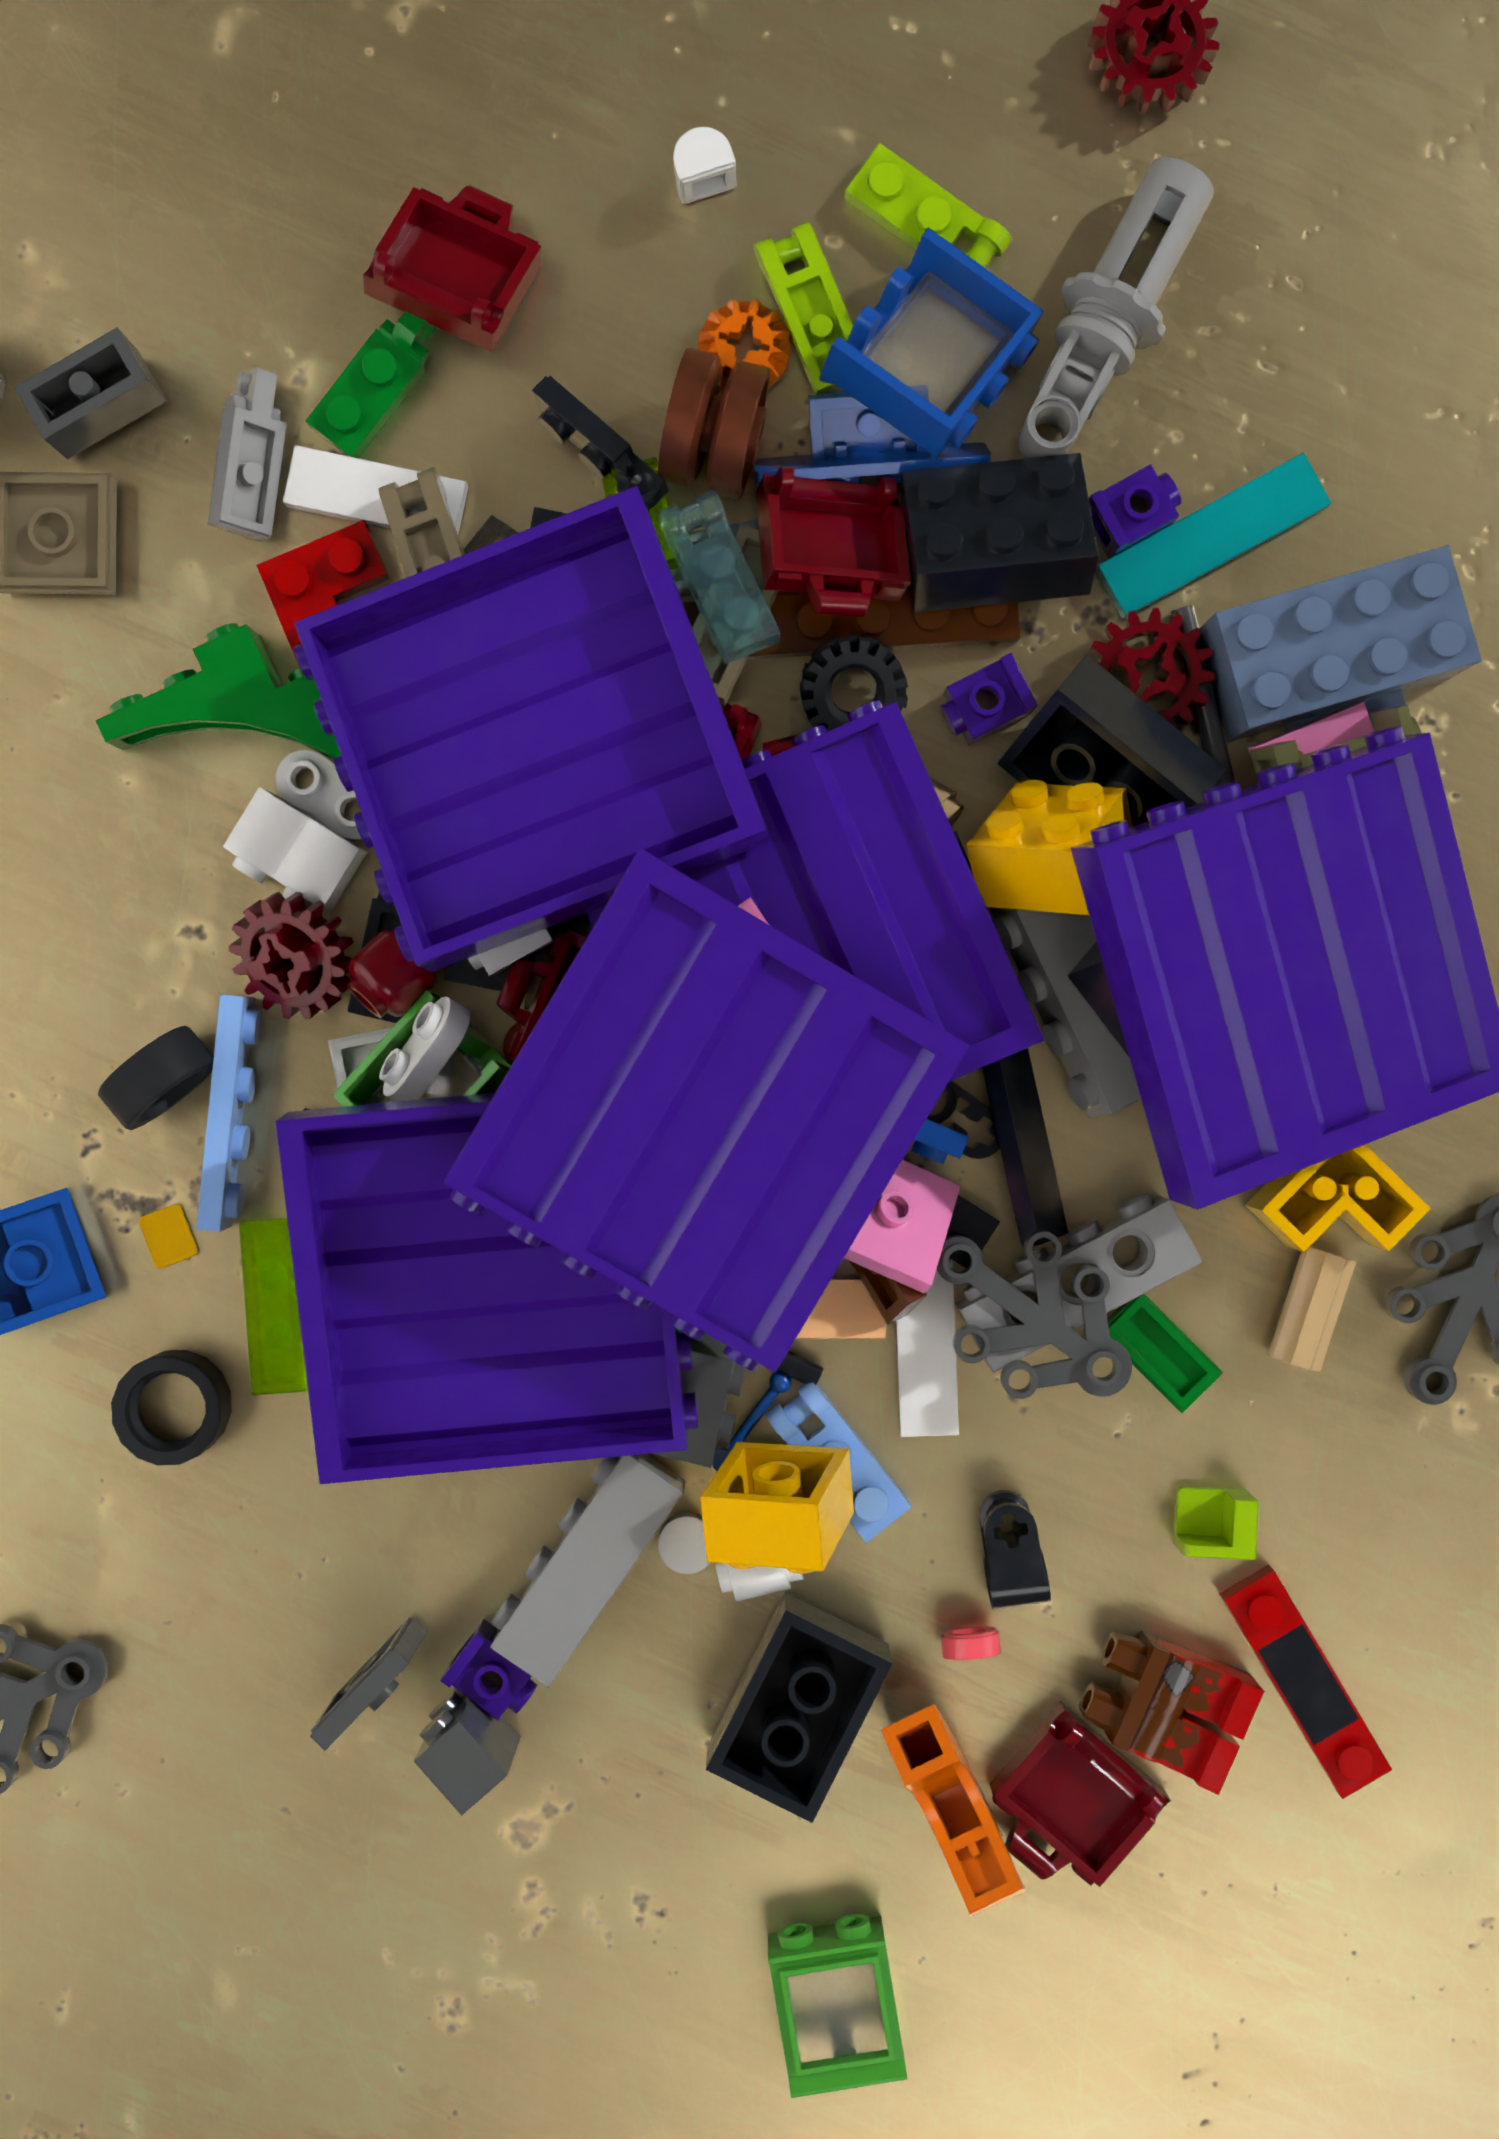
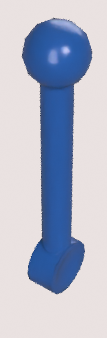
[712,1371,792,1471]

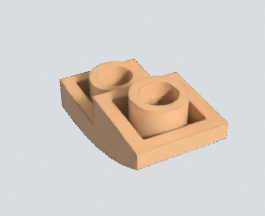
[796,1279,886,1339]

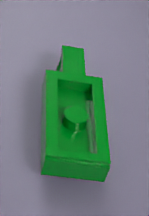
[305,311,437,459]

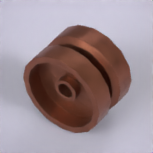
[658,347,771,500]

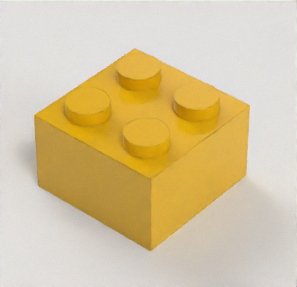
[966,780,1133,915]
[700,1442,854,1574]

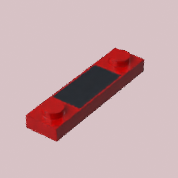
[1219,1564,1392,1799]

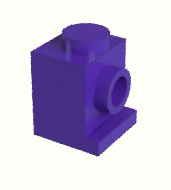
[1089,464,1181,559]
[940,653,1038,746]
[440,1619,538,1720]

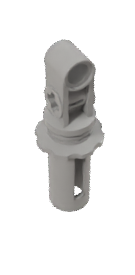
[1018,157,1214,459]

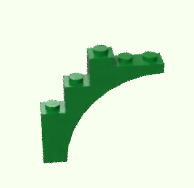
[96,623,341,759]

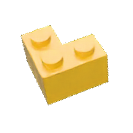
[1245,1144,1431,1252]

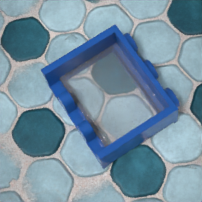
[819,227,1044,463]

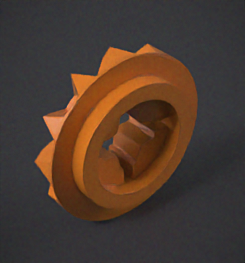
[698,298,791,390]

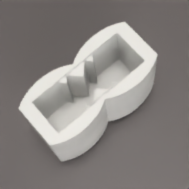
[223,787,368,911]

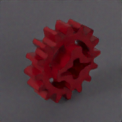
[1088,0,1220,115]
[1090,608,1215,726]
[229,892,354,1019]

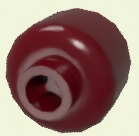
[347,930,437,1018]

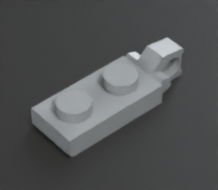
[208,367,287,541]

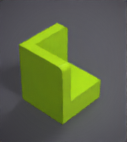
[1173,1486,1259,1560]

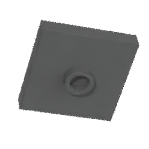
[310,1617,428,1751]

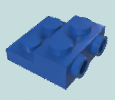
[0,1188,106,1335]

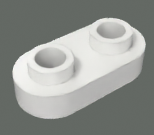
[276,750,362,842]
[379,997,470,1102]

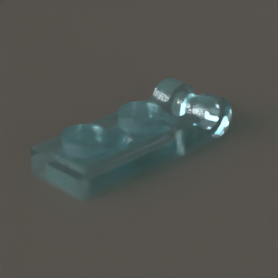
[657,490,781,664]

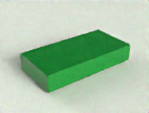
[1107,1294,1223,1413]

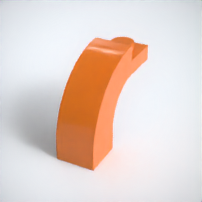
[881,1704,1026,1916]

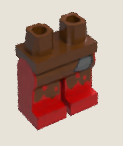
[1079,1630,1265,1795]

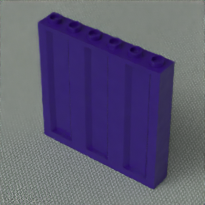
[294,486,772,972]
[587,700,1044,1082]
[1071,726,1499,1210]
[443,848,970,1373]
[275,1093,698,1484]

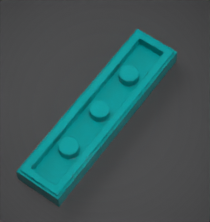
[1096,452,1332,620]

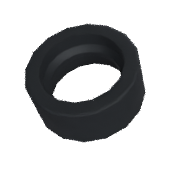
[98,1026,214,1130]
[111,1350,232,1466]

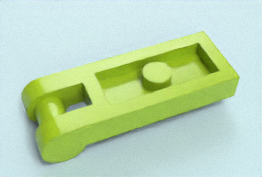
[844,143,1012,268]
[753,221,853,394]

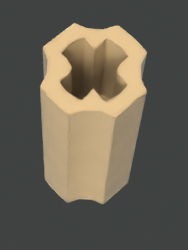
[1268,1246,1356,1373]

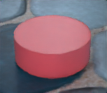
[941,1626,1001,1660]

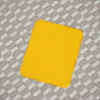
[138,1204,198,1269]

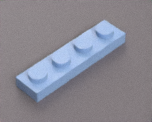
[196,994,262,1232]

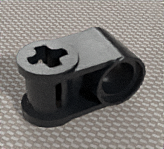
[979,1490,1051,1611]

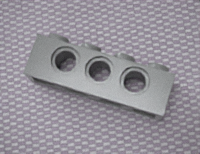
[955,1193,1203,1373]

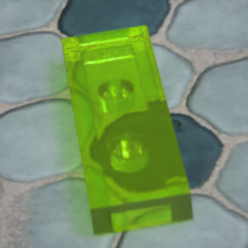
[239,1217,308,1396]

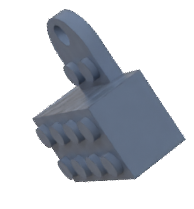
[1199,545,1482,743]

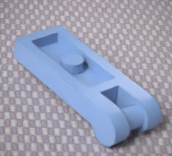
[765,1382,912,1543]

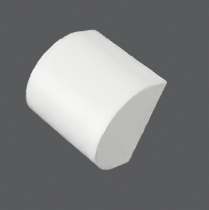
[673,127,737,204]

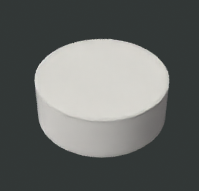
[658,1512,710,1574]

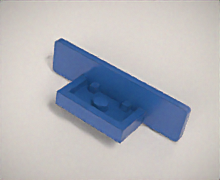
[754,386,991,484]

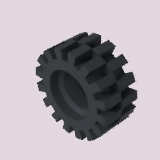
[800,633,908,732]

